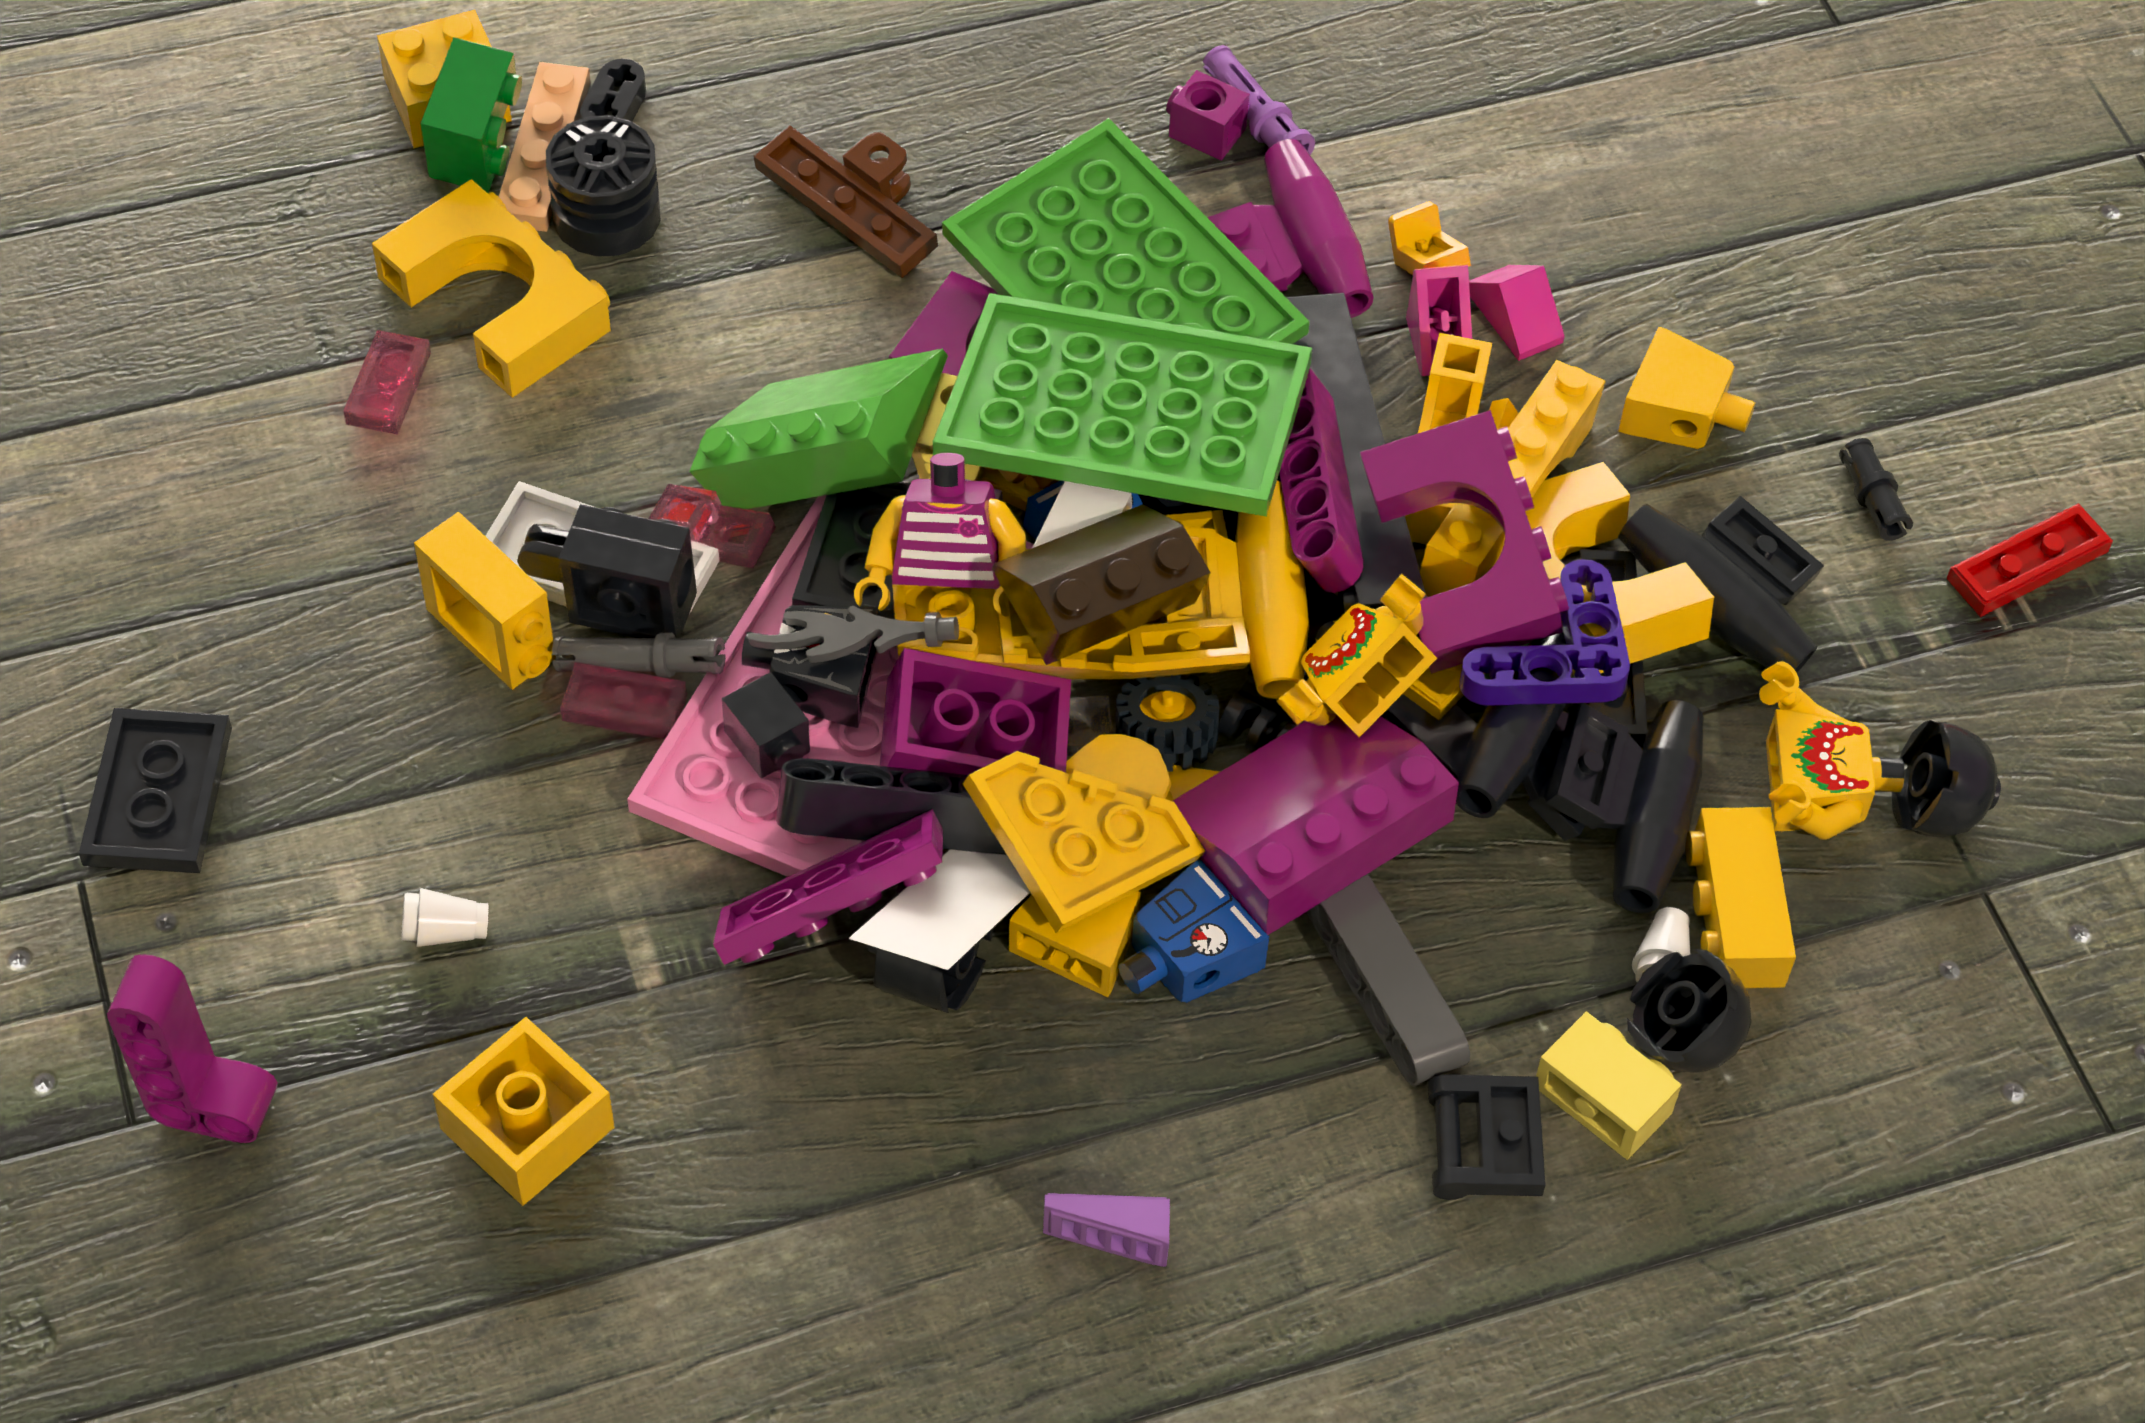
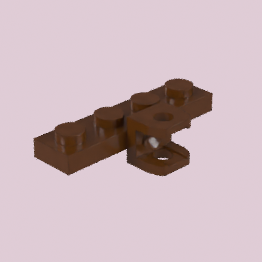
[753,125,938,278]

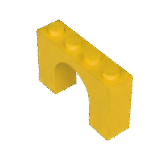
[372,179,611,398]
[1525,462,1714,674]

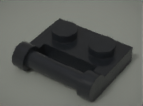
[1428,1074,1546,1200]

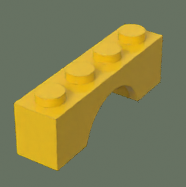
[1405,333,1492,545]

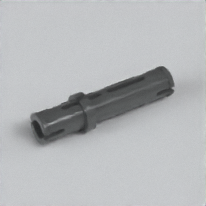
[552,633,726,678]

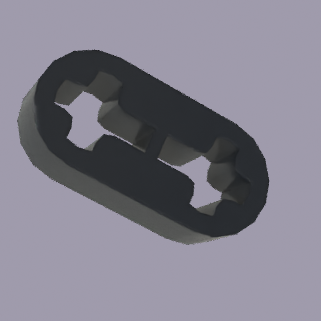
[580,58,646,122]

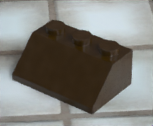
[992,504,1211,665]

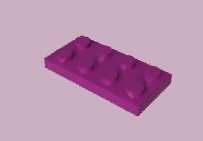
[713,809,943,965]

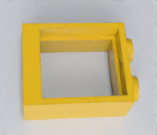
[414,512,556,690]

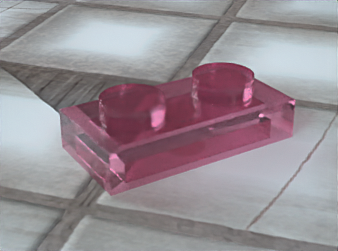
[343,330,431,435]
[560,662,687,739]

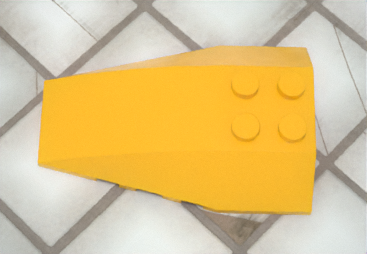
[891,510,1250,679]

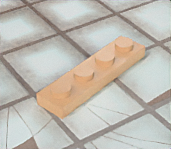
[499,62,591,232]

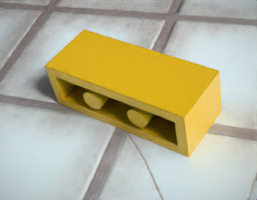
[1685,807,1796,988]

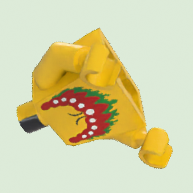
[1277,574,1437,737]
[1759,661,1905,840]

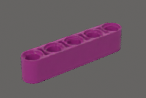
[1279,367,1363,593]

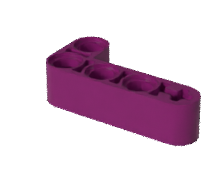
[107,954,278,1143]

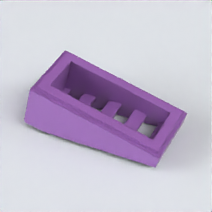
[1043,1193,1170,1267]

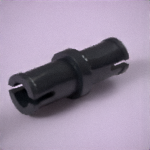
[1839,438,1913,541]

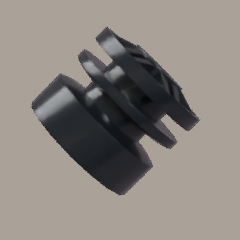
[546,115,661,257]

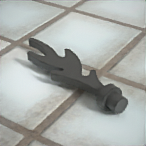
[747,606,959,663]

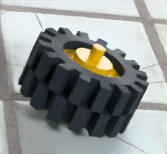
[1116,674,1219,772]

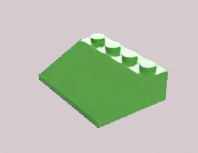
[689,348,948,513]

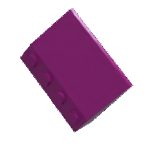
[1173,715,1459,935]

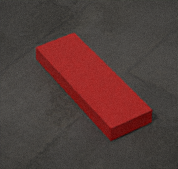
[1946,503,2113,617]

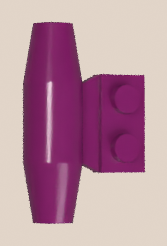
[1207,139,1374,318]

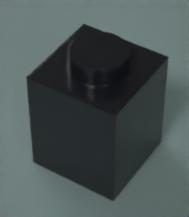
[722,672,810,779]

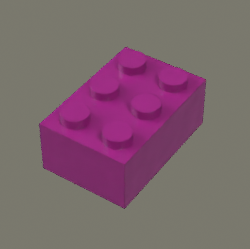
[880,648,1071,775]

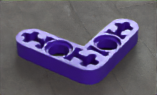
[1459,559,1630,705]

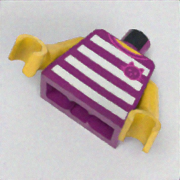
[854,453,1026,617]

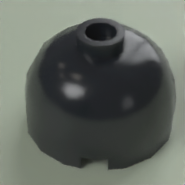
[1892,720,2001,838]
[1627,949,1751,1073]

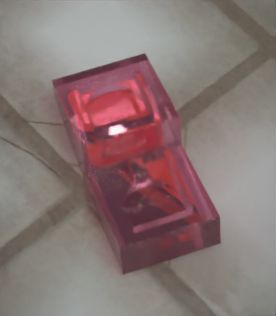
[648,484,776,568]

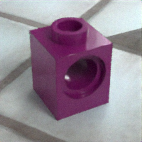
[1166,70,1250,161]

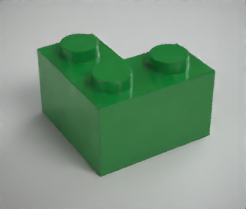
[420,37,522,193]

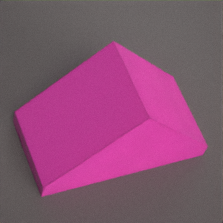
[1406,265,1472,376]
[1469,265,1565,361]

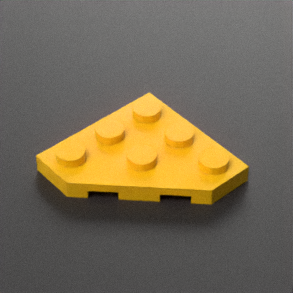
[963,751,1205,933]

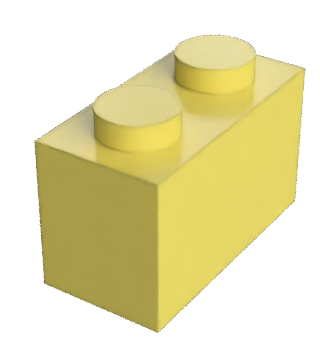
[1536,1011,1682,1160]

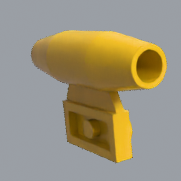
[1161,480,1309,699]

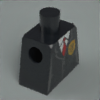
[742,605,880,728]

